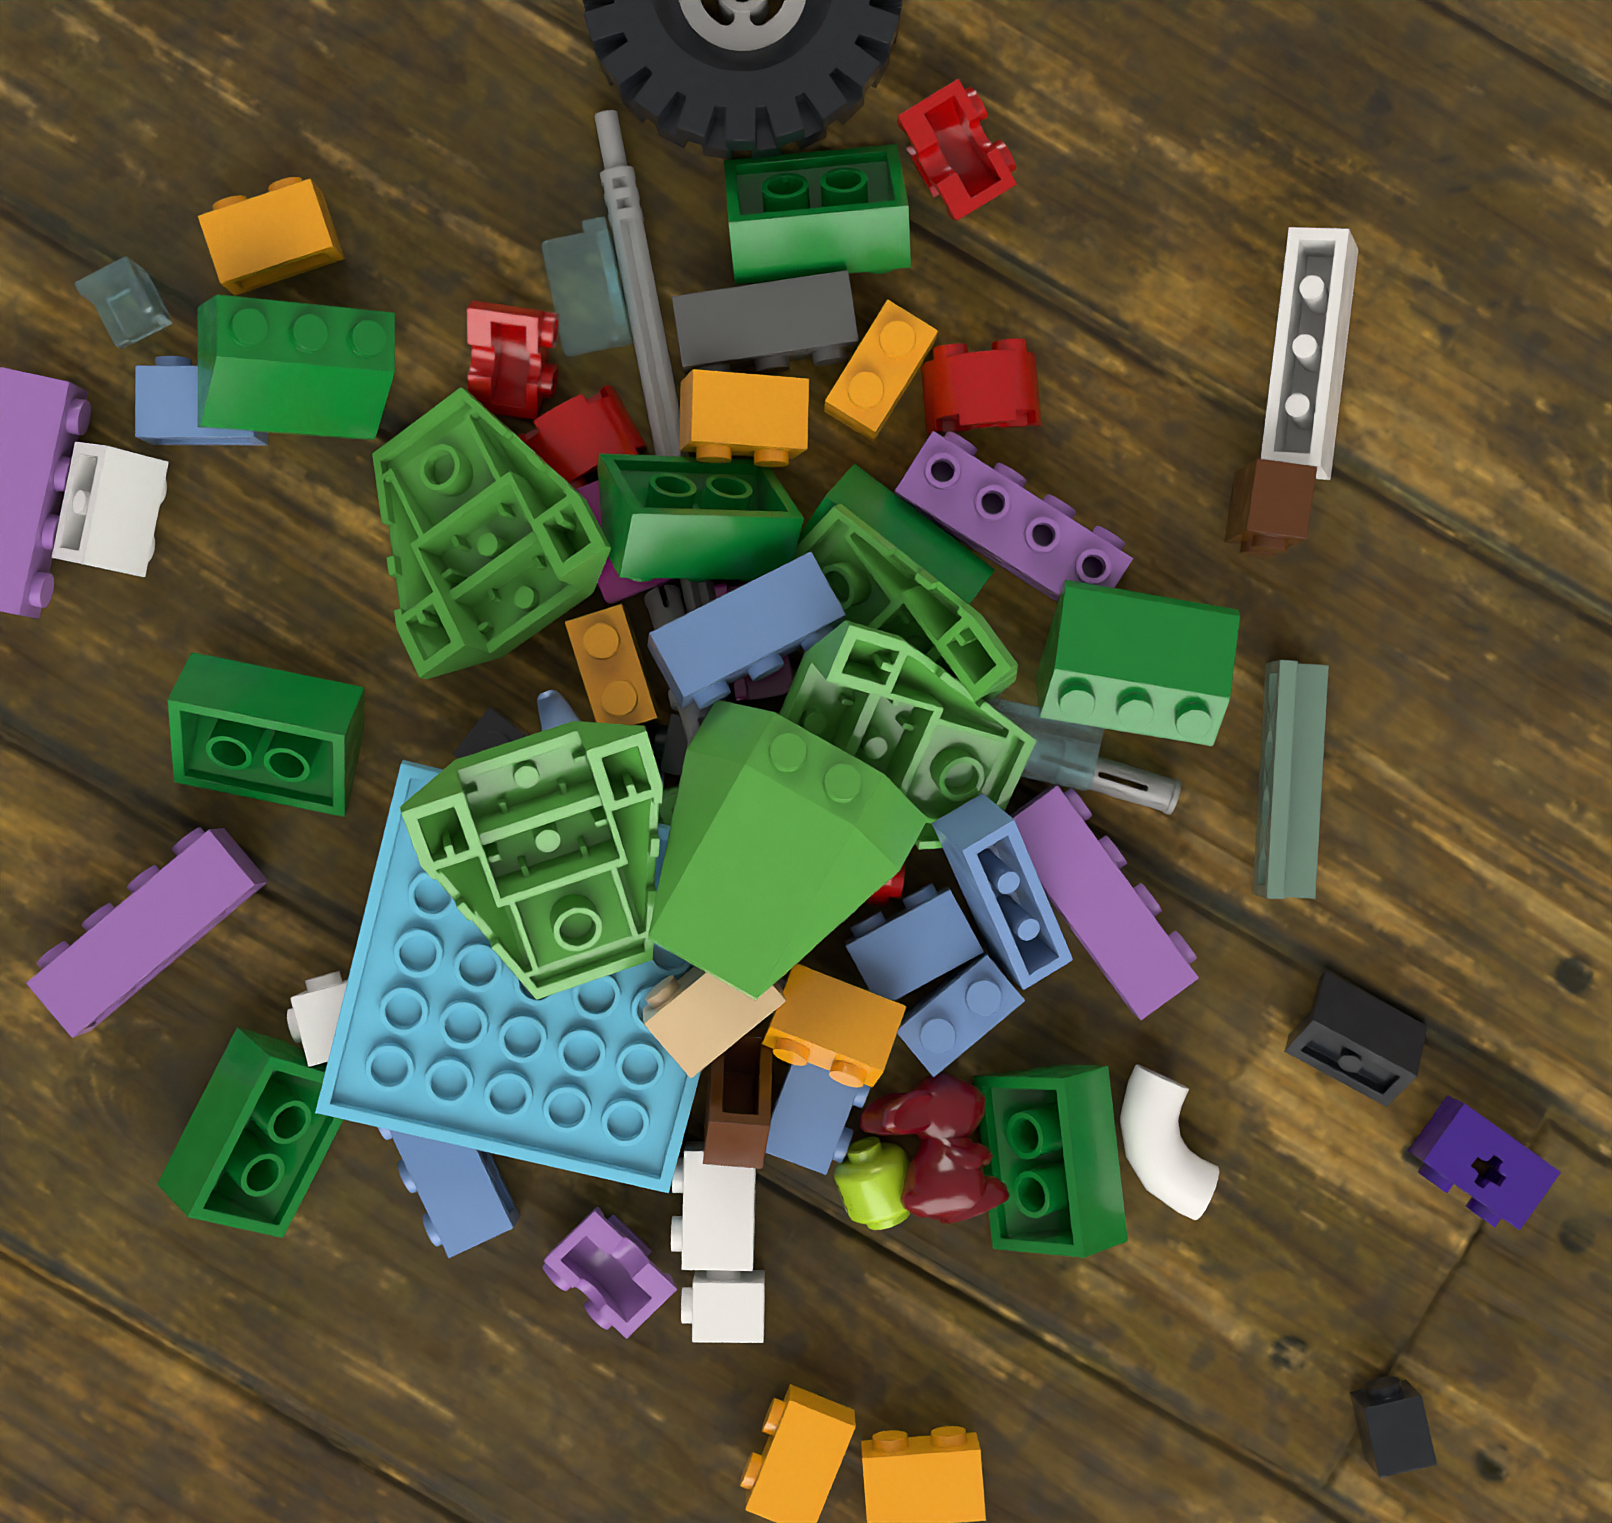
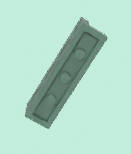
[1253,660,1329,899]

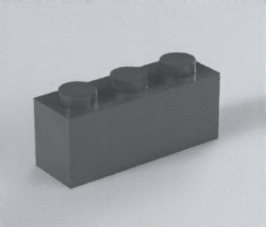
[672,270,859,377]

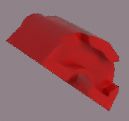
[897,78,1017,221]
[467,300,559,420]
[921,338,1042,435]
[517,385,648,489]

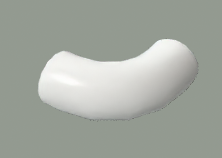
[1120,1064,1219,1220]

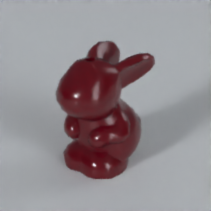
[860,1072,1010,1224]

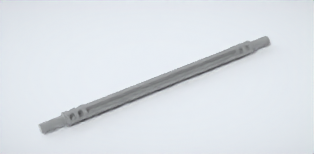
[594,110,733,703]

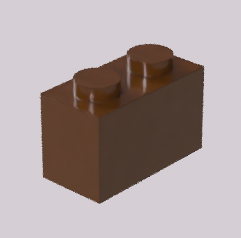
[1224,458,1317,558]
[703,1028,772,1169]

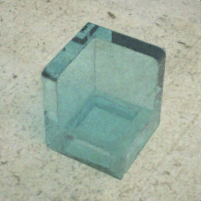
[75,256,173,349]

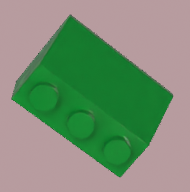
[724,144,911,284]
[197,294,395,440]
[597,453,804,583]
[797,463,995,605]
[1036,580,1240,746]
[167,652,365,817]
[157,1027,344,1238]
[973,1065,1128,1258]

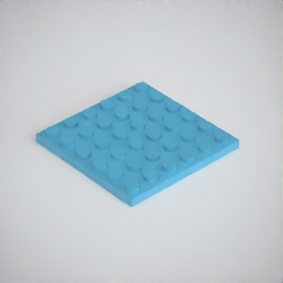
[315,760,701,1193]

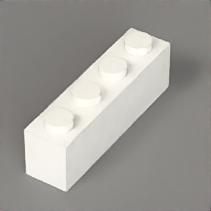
[1261,227,1358,480]

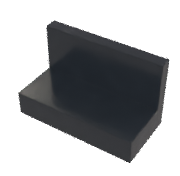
[1284,971,1428,1107]

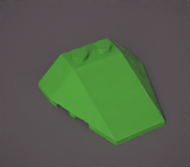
[372,387,611,679]
[793,504,1018,704]
[779,620,1037,850]
[648,700,928,1000]
[400,721,663,1000]

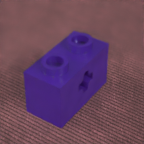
[1408,1095,1561,1230]

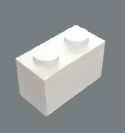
[51,441,169,577]
[671,1141,756,1271]

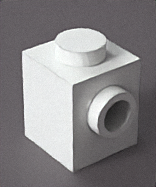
[287,971,348,1067]
[681,1270,765,1343]

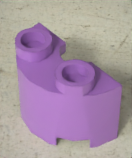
[542,1207,677,1339]

